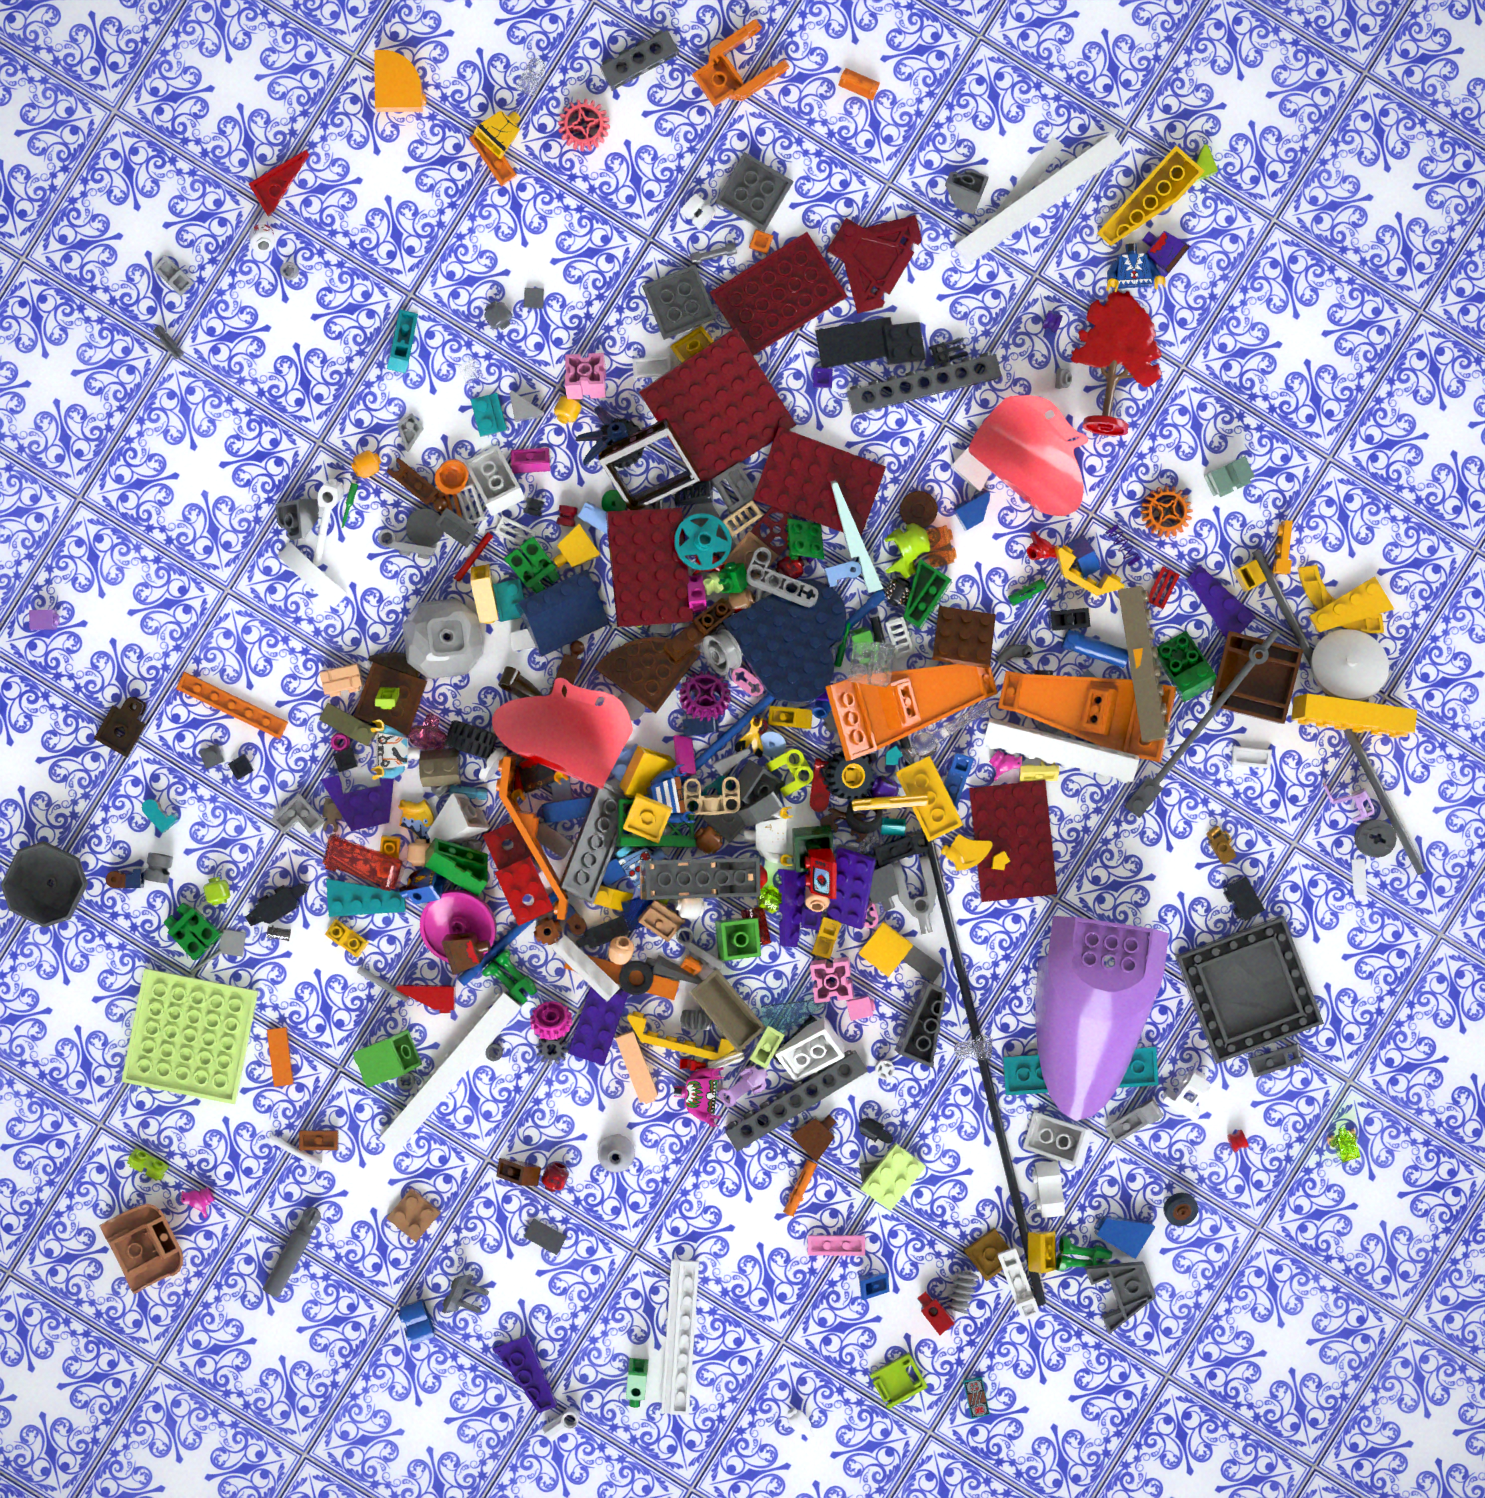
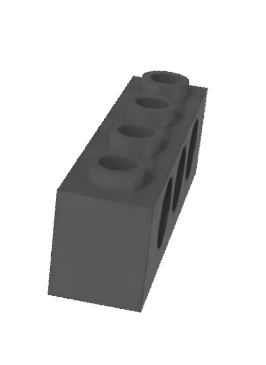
[600,30,679,91]

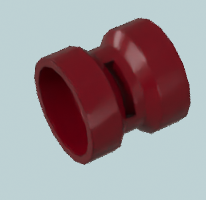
[556,505,578,527]

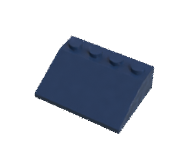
[515,569,609,657]

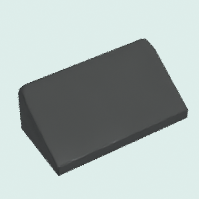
[524,1218,567,1255]

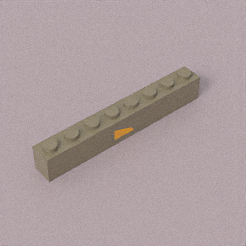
[1118,586,1170,742]

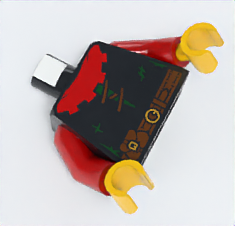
[511,759,569,803]

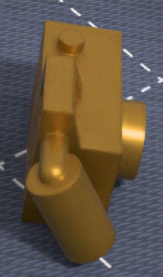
[1206,825,1237,865]

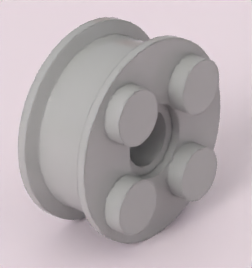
[703,629,743,675]

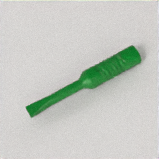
[341,483,358,528]
[834,622,851,667]

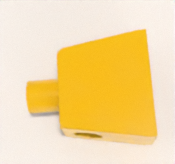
[553,524,601,568]

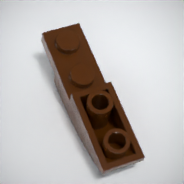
[663,597,735,661]

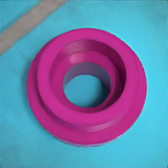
[331,733,350,752]

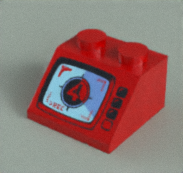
[805,849,837,899]

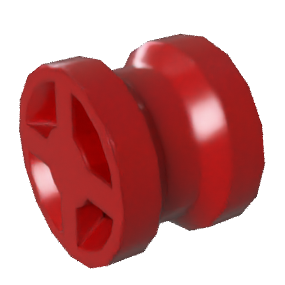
[1227,1129,1249,1153]

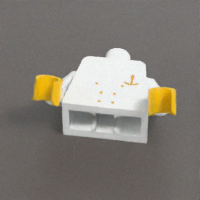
[744,806,793,866]

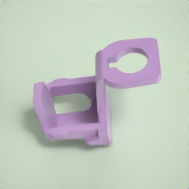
[1323,782,1374,823]
[717,1066,768,1108]

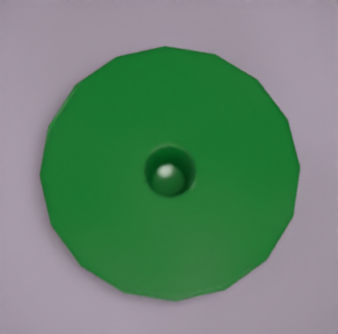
[601,490,627,512]

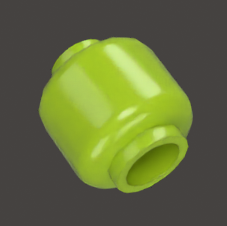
[203,876,231,906]

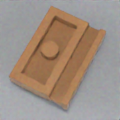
[638,899,685,942]

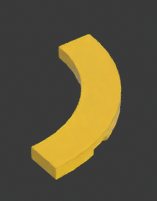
[1297,565,1384,634]

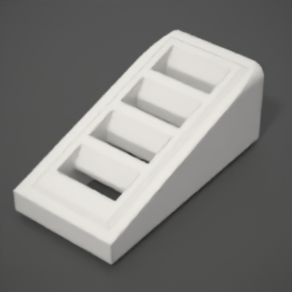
[884,617,915,659]

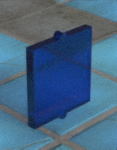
[621,897,653,931]

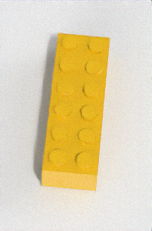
[1291,693,1417,738]

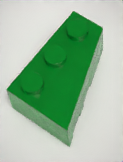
[425,838,488,896]

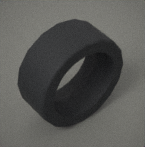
[846,796,883,834]

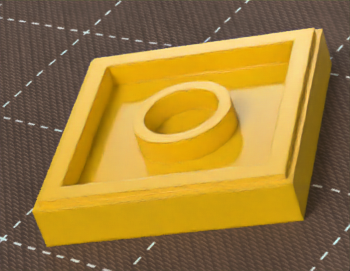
[623,793,673,843]

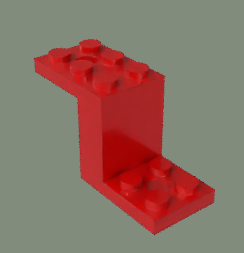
[482,821,554,926]

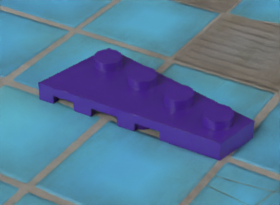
[778,869,807,947]

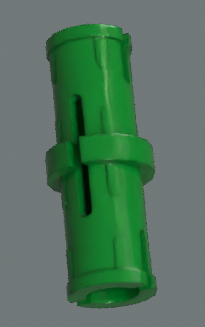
[1008,578,1047,607]

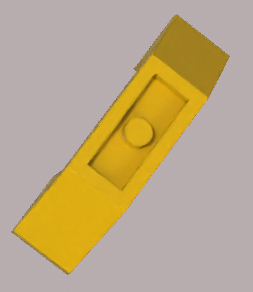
[1055,545,1125,596]

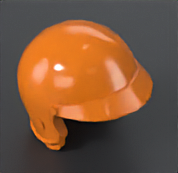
[435,459,469,495]

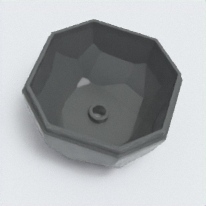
[1,841,88,928]

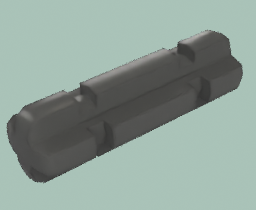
[153,325,184,359]

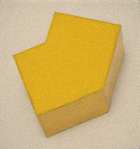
[991,851,1010,870]

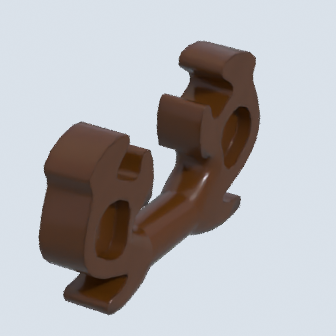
[820,808,868,842]

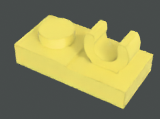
[1019,760,1059,782]

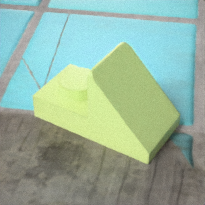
[749,1026,785,1069]

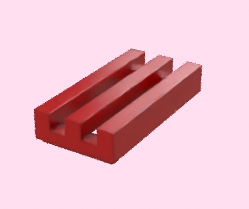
[1147,566,1180,609]

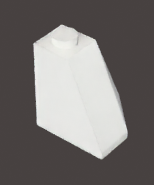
[427,793,490,844]

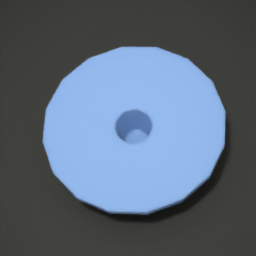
[760,731,786,757]

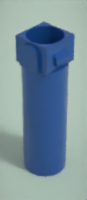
[1061,630,1129,668]

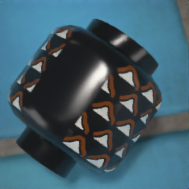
[884,576,912,606]

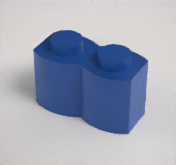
[398,1298,436,1345]

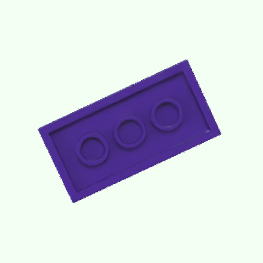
[826,847,876,930]
[568,986,629,1066]

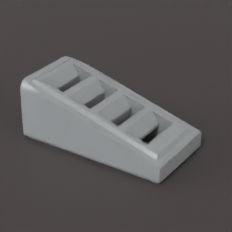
[712,749,751,776]

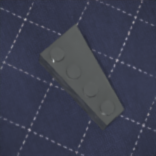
[894,980,947,1068]

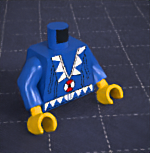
[1106,243,1166,292]

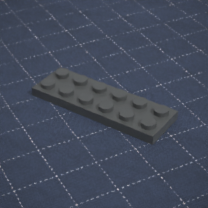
[559,783,633,903]

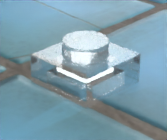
[457,358,483,384]

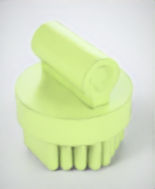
[703,572,724,595]

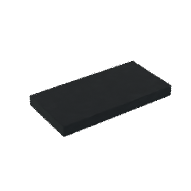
[815,317,892,368]

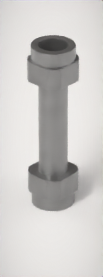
[690,243,737,265]

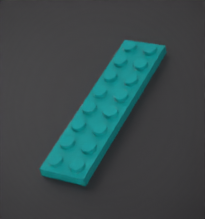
[1003,1046,1159,1096]

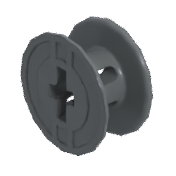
[1354,819,1397,858]

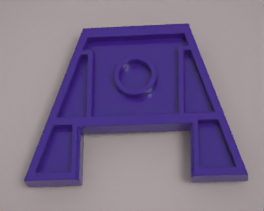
[320,775,394,831]

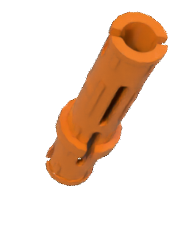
[783,1159,818,1217]

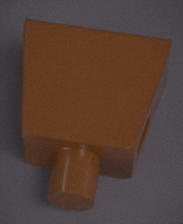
[790,1114,837,1162]

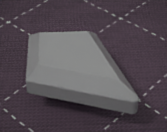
[397,413,424,452]

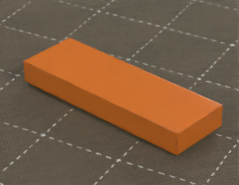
[469,134,517,187]
[267,1027,294,1087]

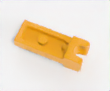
[1272,520,1293,575]

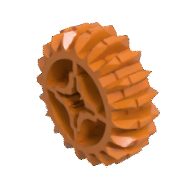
[1140,485,1193,538]

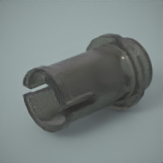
[266,925,291,941]

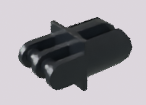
[929,337,968,366]
[859,1117,893,1144]

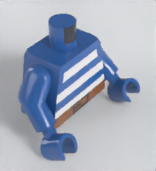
[644,764,695,823]

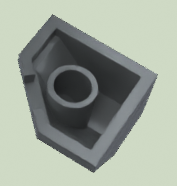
[945,170,989,215]
[275,499,319,540]
[739,759,785,805]

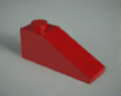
[396,984,456,1013]

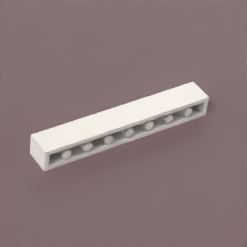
[983,718,1139,783]

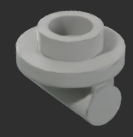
[1055,368,1072,389]
[431,785,451,799]

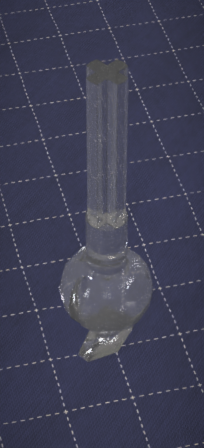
[900,701,991,765]

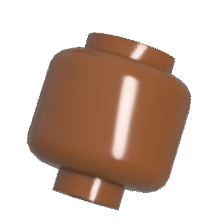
[694,826,723,854]

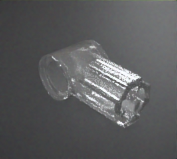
[954,1034,993,1060]

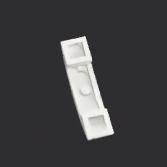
[278,542,347,608]
[997,1247,1040,1321]

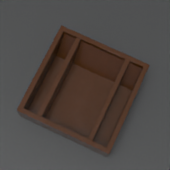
[1210,631,1303,724]

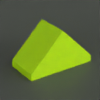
[1195,144,1218,183]

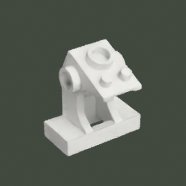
[1163,1068,1211,1122]

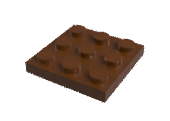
[932,606,996,669]
[354,662,428,736]

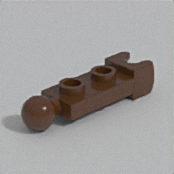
[387,458,448,512]
[548,640,585,697]

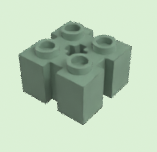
[1204,456,1255,498]

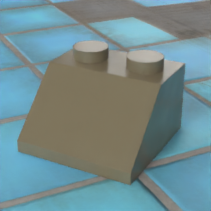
[419,748,461,787]

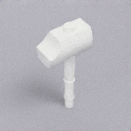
[313,479,345,566]

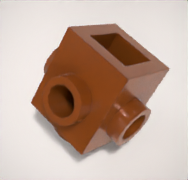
[533,917,563,946]

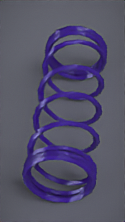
[1105,524,1141,567]

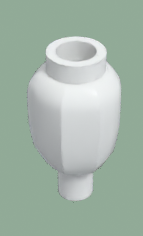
[786,1407,815,1440]

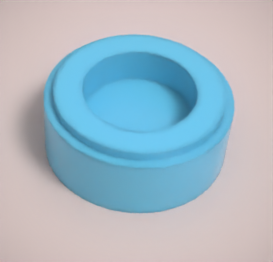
[614,847,633,860]

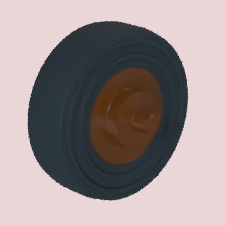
[1163,1192,1198,1226]

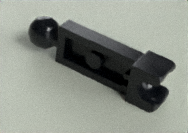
[863,831,928,867]

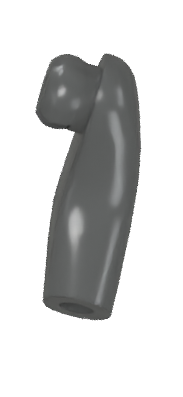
[996,644,1033,665]

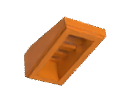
[680,954,703,976]

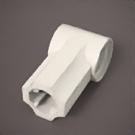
[542,1407,580,1442]

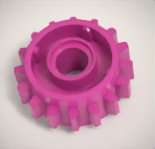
[530,1001,572,1040]

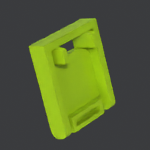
[869,1352,928,1409]

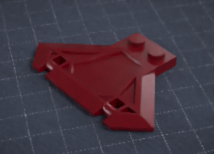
[826,215,922,314]

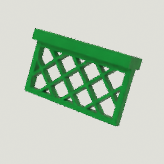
[616,799,696,848]

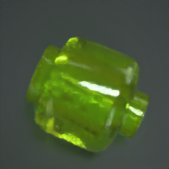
[756,885,782,914]

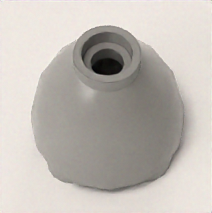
[597,1134,635,1173]

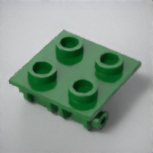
[786,518,824,560]

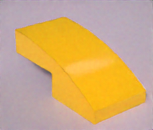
[811,917,842,959]

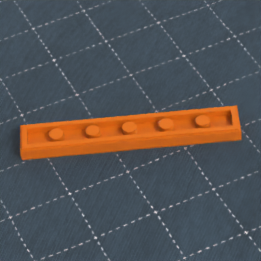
[176,672,289,739]
[564,954,680,1000]

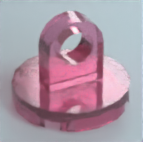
[408,713,447,750]

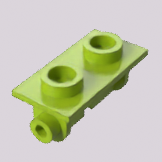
[127,1148,169,1181]

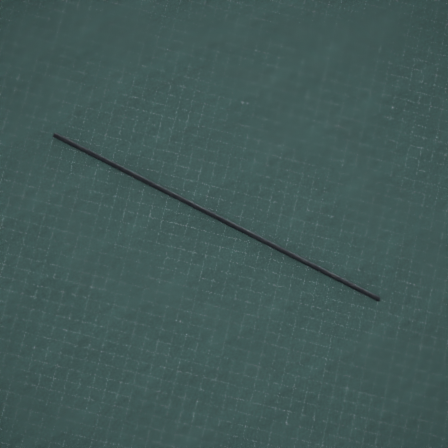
[870,616,1046,1306]

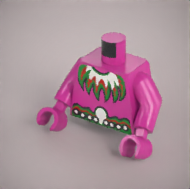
[674,1067,725,1127]

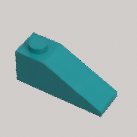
[387,309,418,374]

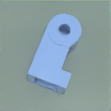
[824,561,861,587]

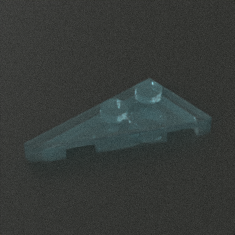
[761,1000,828,1034]

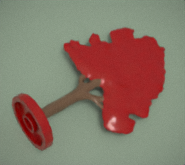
[1070,290,1162,436]

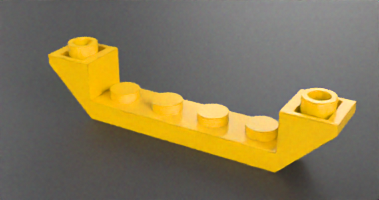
[627,1011,735,1060]

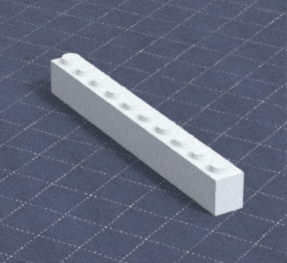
[954,133,1125,267]
[379,991,522,1154]

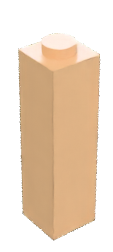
[615,1030,658,1104]

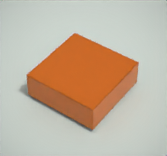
[749,229,773,255]

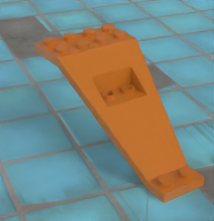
[825,664,998,761]
[998,671,1177,763]
[496,754,569,920]

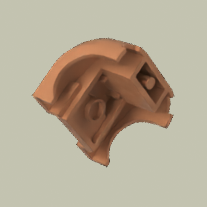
[99,1204,183,1294]

